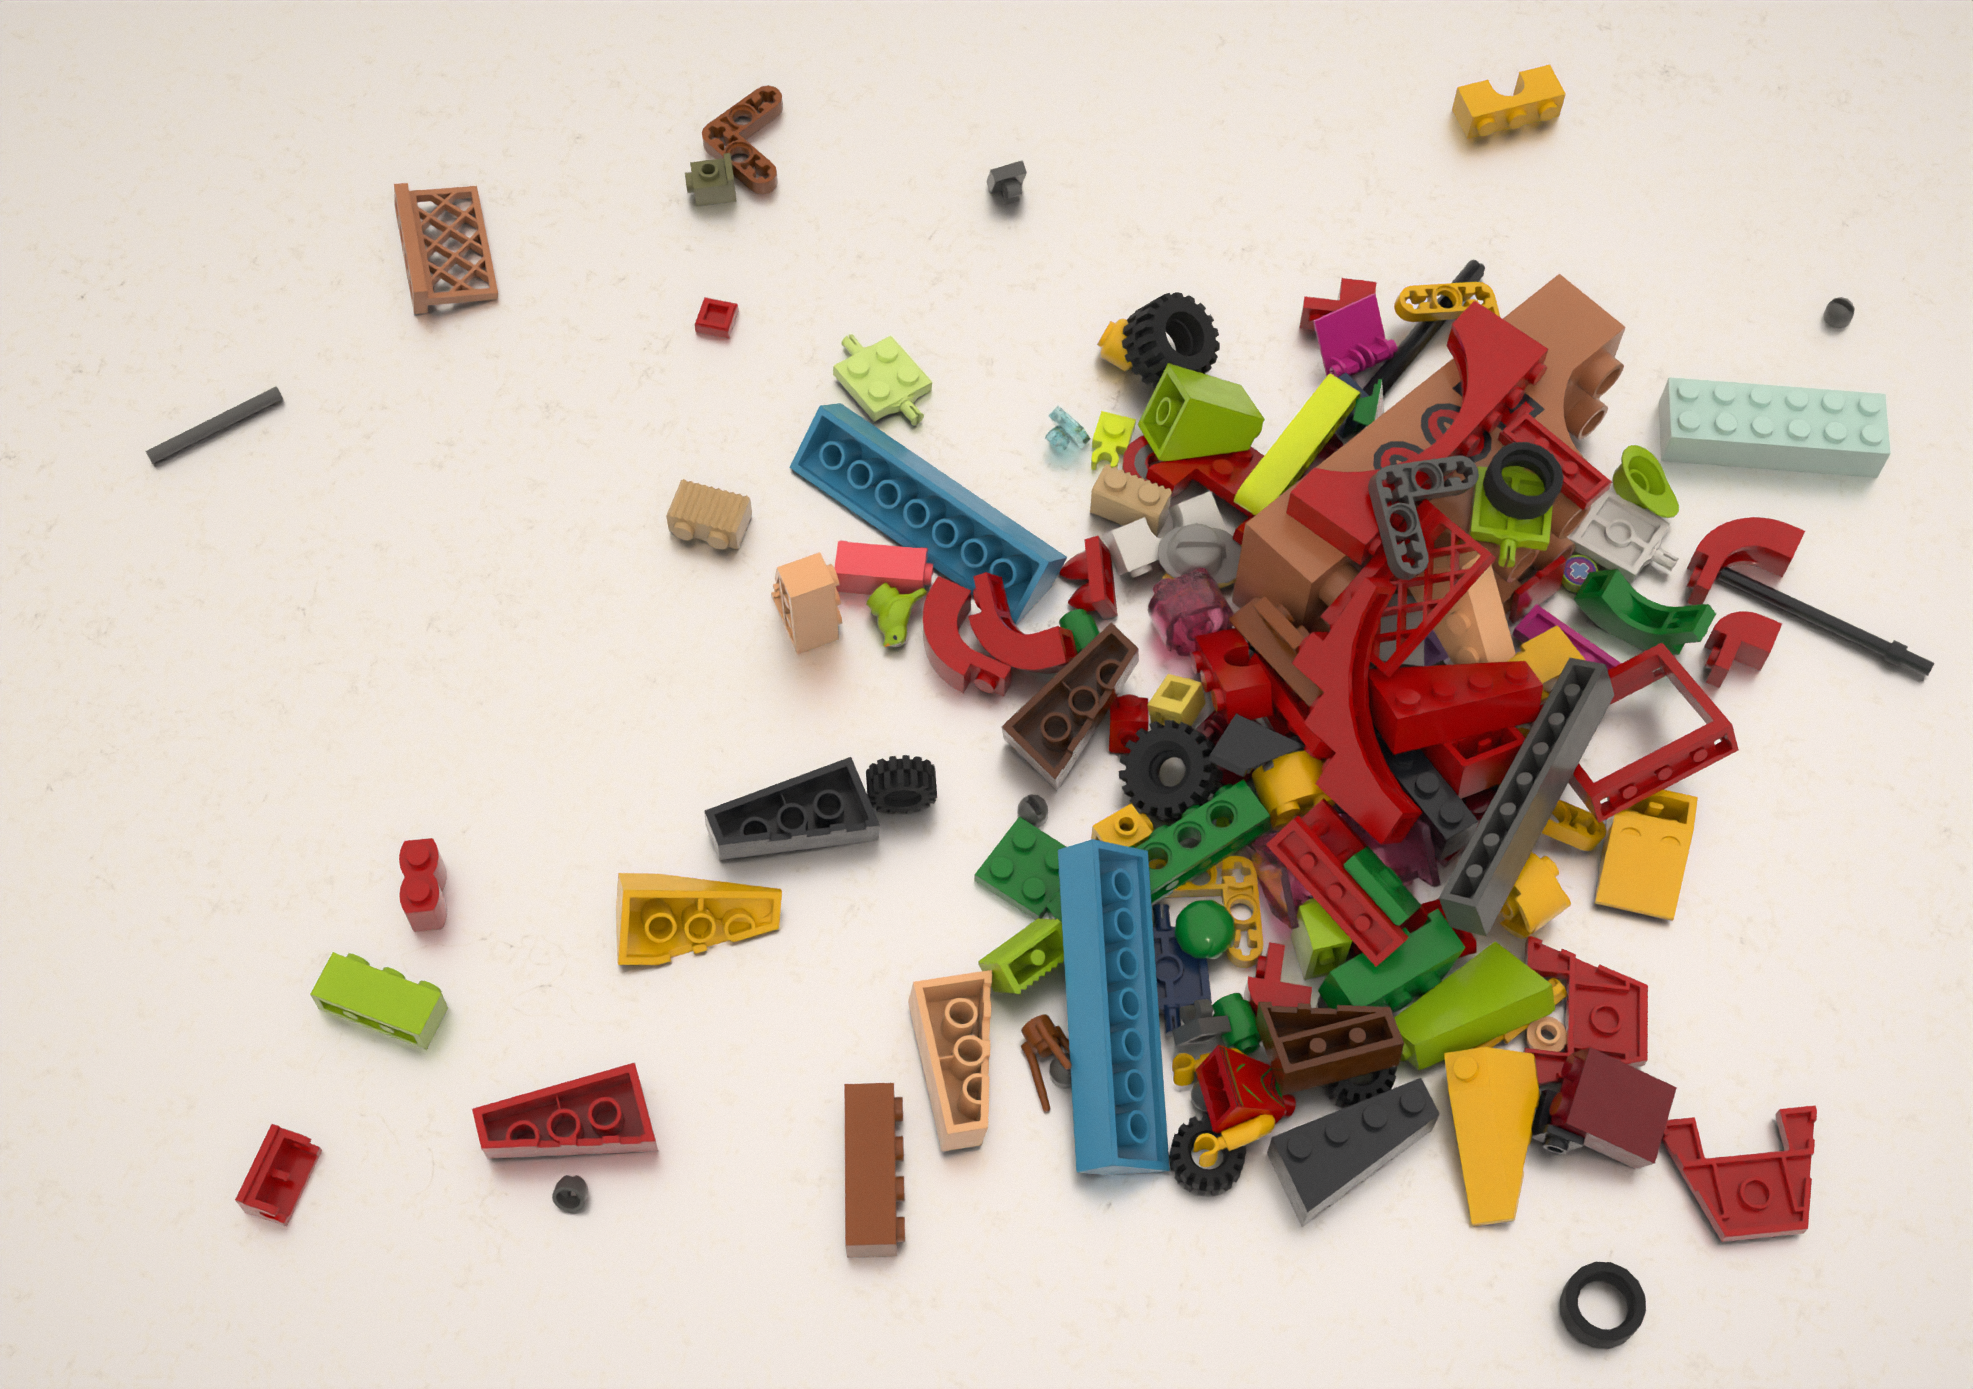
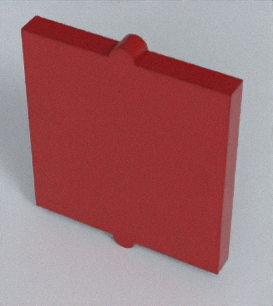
[1509,555,1567,624]

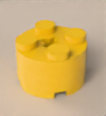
[1252,750,1336,831]
[1500,852,1571,939]

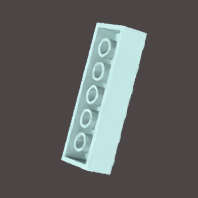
[1659,377,1891,478]

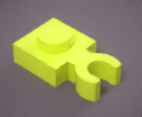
[1091,411,1136,470]

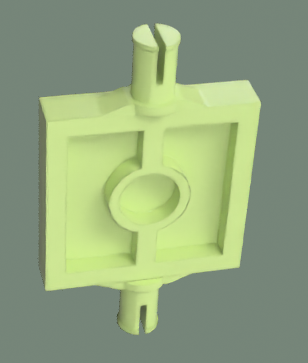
[833,334,932,425]

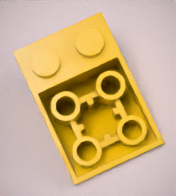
[1594,790,1698,921]

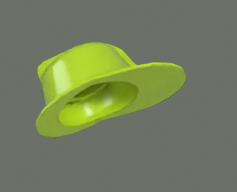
[1612,445,1679,518]

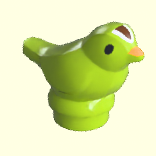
[866,583,927,647]

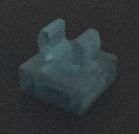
[1045,406,1091,453]

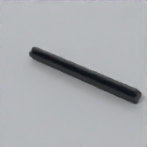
[1363,259,1485,396]

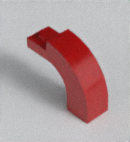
[1686,517,1805,605]
[968,572,1077,674]
[923,576,1011,697]

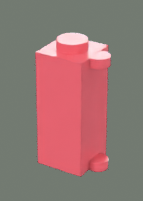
[834,540,933,599]

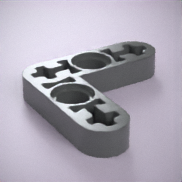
[1368,456,1479,580]

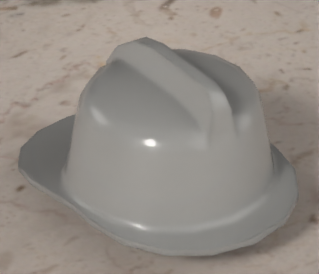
[1158,523,1241,584]

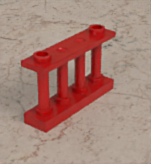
[1266,798,1429,967]

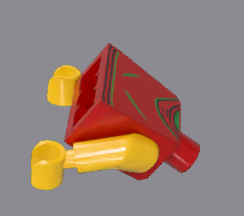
[1172,1045,1296,1167]

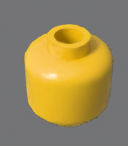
[1097,319,1133,371]

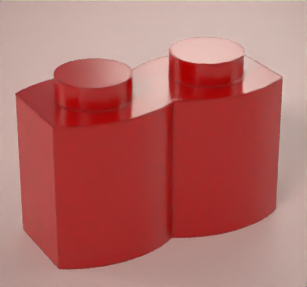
[399,838,447,932]

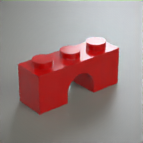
[1190,628,1273,725]

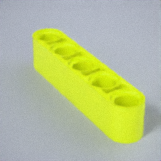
[1234,373,1361,515]

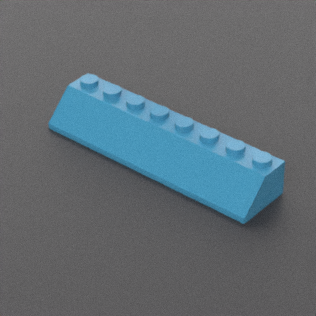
[789,403,1067,624]
[1058,839,1170,1175]

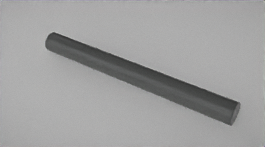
[145,386,283,464]

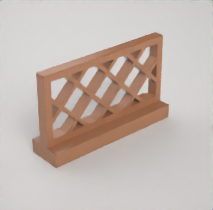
[394,183,498,314]

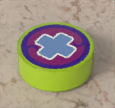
[1561,555,1598,593]

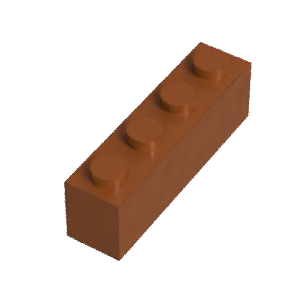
[844,1083,905,1258]

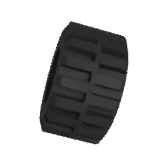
[1122,292,1220,389]

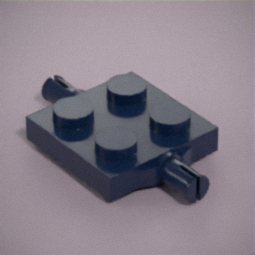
[1153,904,1212,1037]

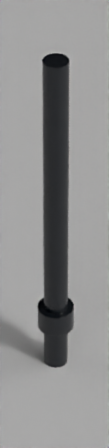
[1719,566,1935,676]

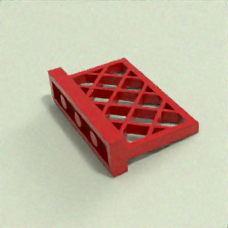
[1320,498,1496,678]

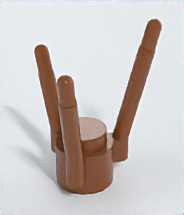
[1021,1014,1072,1112]

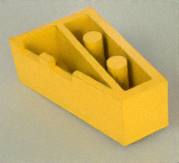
[1507,625,1586,705]

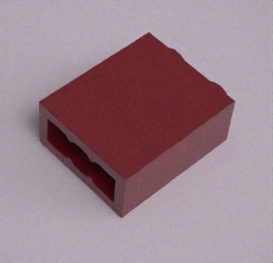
[1550,1047,1677,1169]

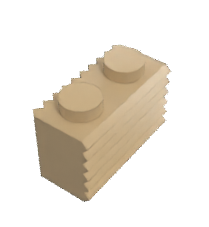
[1090,464,1172,537]
[666,479,752,550]

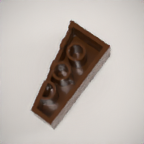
[1001,622,1139,791]

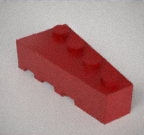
[472,1062,659,1159]

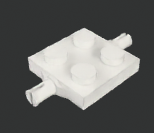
[1570,490,1679,583]

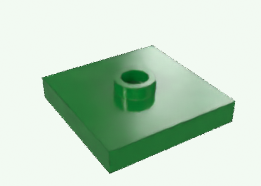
[1343,846,1422,926]

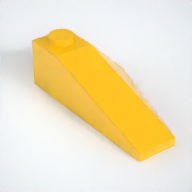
[616,873,782,965]
[1444,1047,1540,1226]

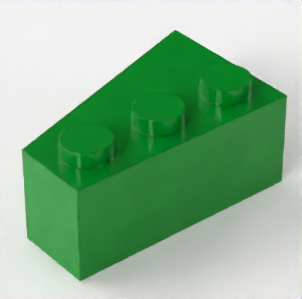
[1318,909,1466,1012]

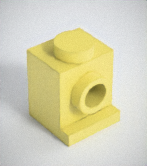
[1147,674,1206,726]

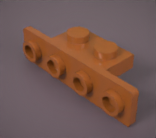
[1229,596,1324,708]

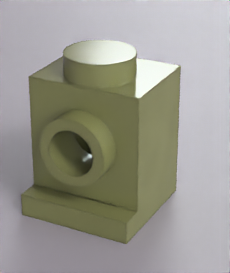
[685,153,737,206]

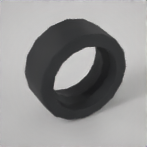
[1483,442,1564,520]
[1560,1261,1646,1349]

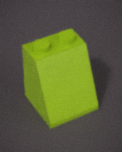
[1137,363,1265,461]

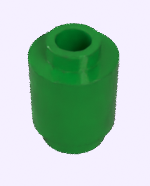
[1059,609,1100,654]
[1212,993,1262,1055]

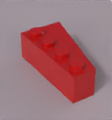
[1368,661,1543,755]

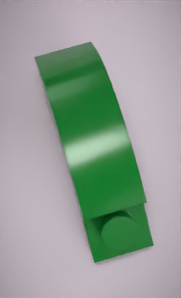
[1573,569,1716,655]

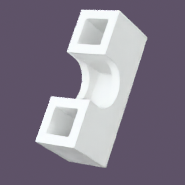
[1103,491,1227,578]

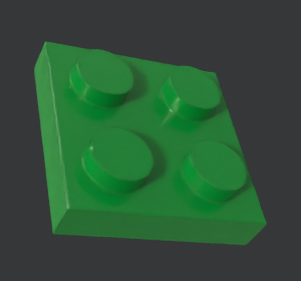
[974,817,1067,920]

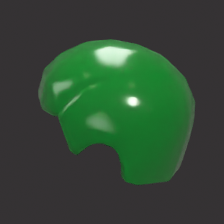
[1175,900,1236,959]

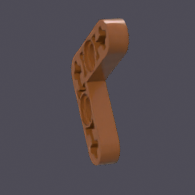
[702,85,783,194]

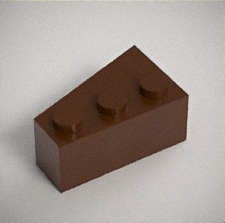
[1256,1002,1404,1096]

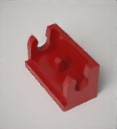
[235,1124,322,1227]

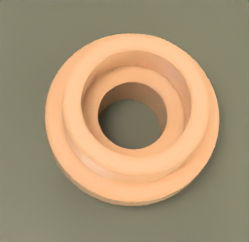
[1526,1016,1567,1052]

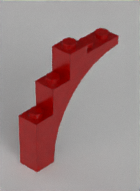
[1292,577,1422,845]

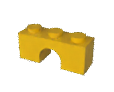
[1452,65,1566,139]

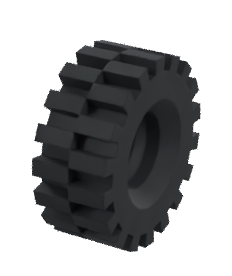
[1119,720,1223,822]

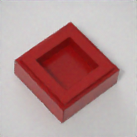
[694,297,739,339]

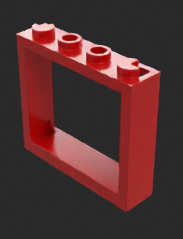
[1529,643,1739,823]

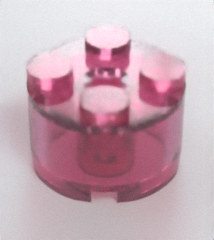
[1148,568,1234,656]

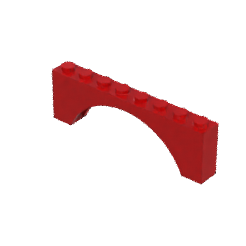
[1286,300,1549,565]

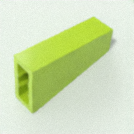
[1394,941,1555,1071]

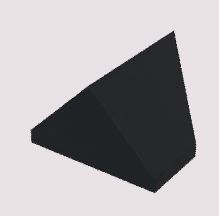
[1208,714,1305,777]

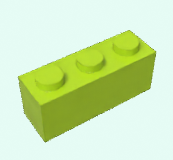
[310,952,448,1050]

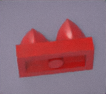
[1059,536,1118,619]

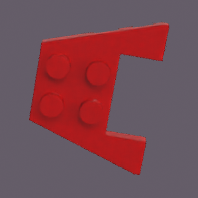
[1145,447,1264,545]
[1523,936,1648,1086]
[1662,1105,1817,1242]

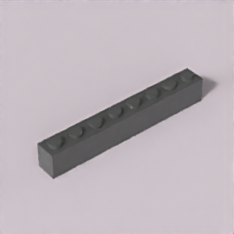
[1439,658,1614,937]

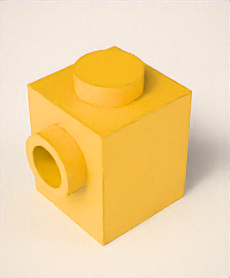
[1091,803,1154,847]

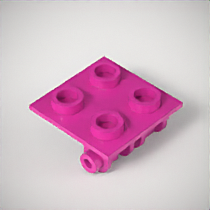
[1313,294,1398,378]

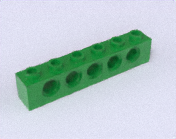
[1046,780,1270,923]

